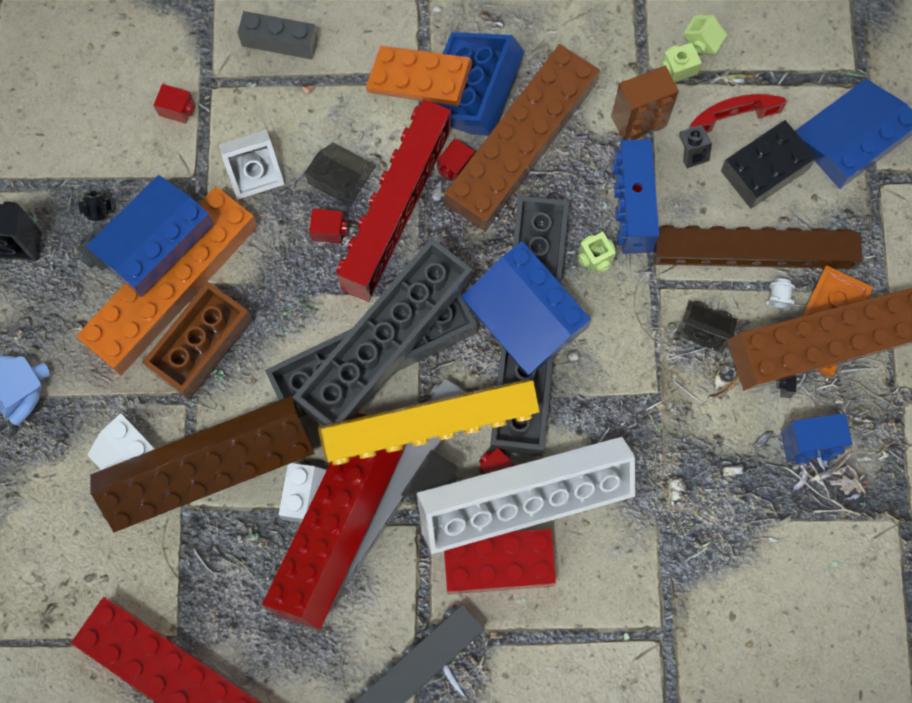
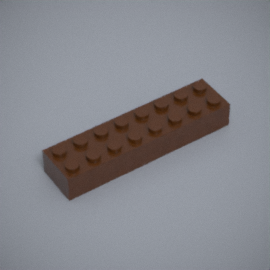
[90,396,315,533]

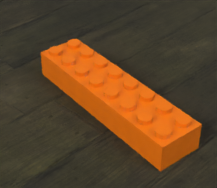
[76,186,258,376]

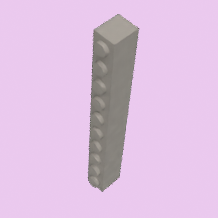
[329,379,467,611]

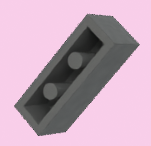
[237,11,318,60]

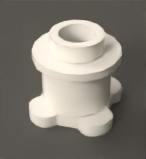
[766,278,795,310]

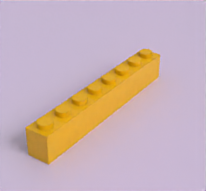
[318,380,539,465]

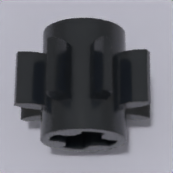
[78,190,112,221]

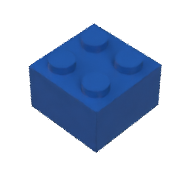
[781,413,853,465]

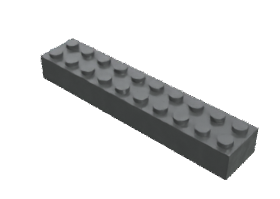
[490,195,569,457]

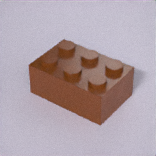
[611,65,679,140]

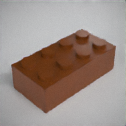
[142,282,253,400]

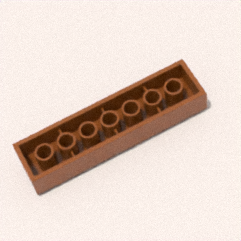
[444,44,600,232]
[727,288,912,391]

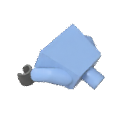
[0,355,50,438]

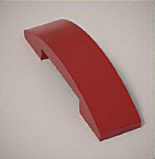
[689,94,787,133]

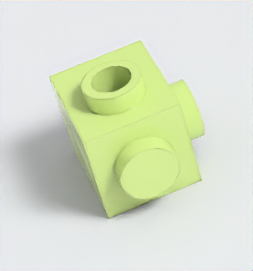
[683,15,727,54]
[660,43,702,83]

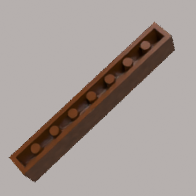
[653,225,862,269]

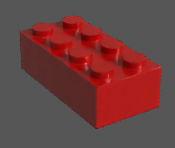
[444,529,556,595]

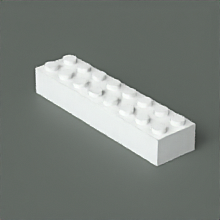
[417,437,635,554]

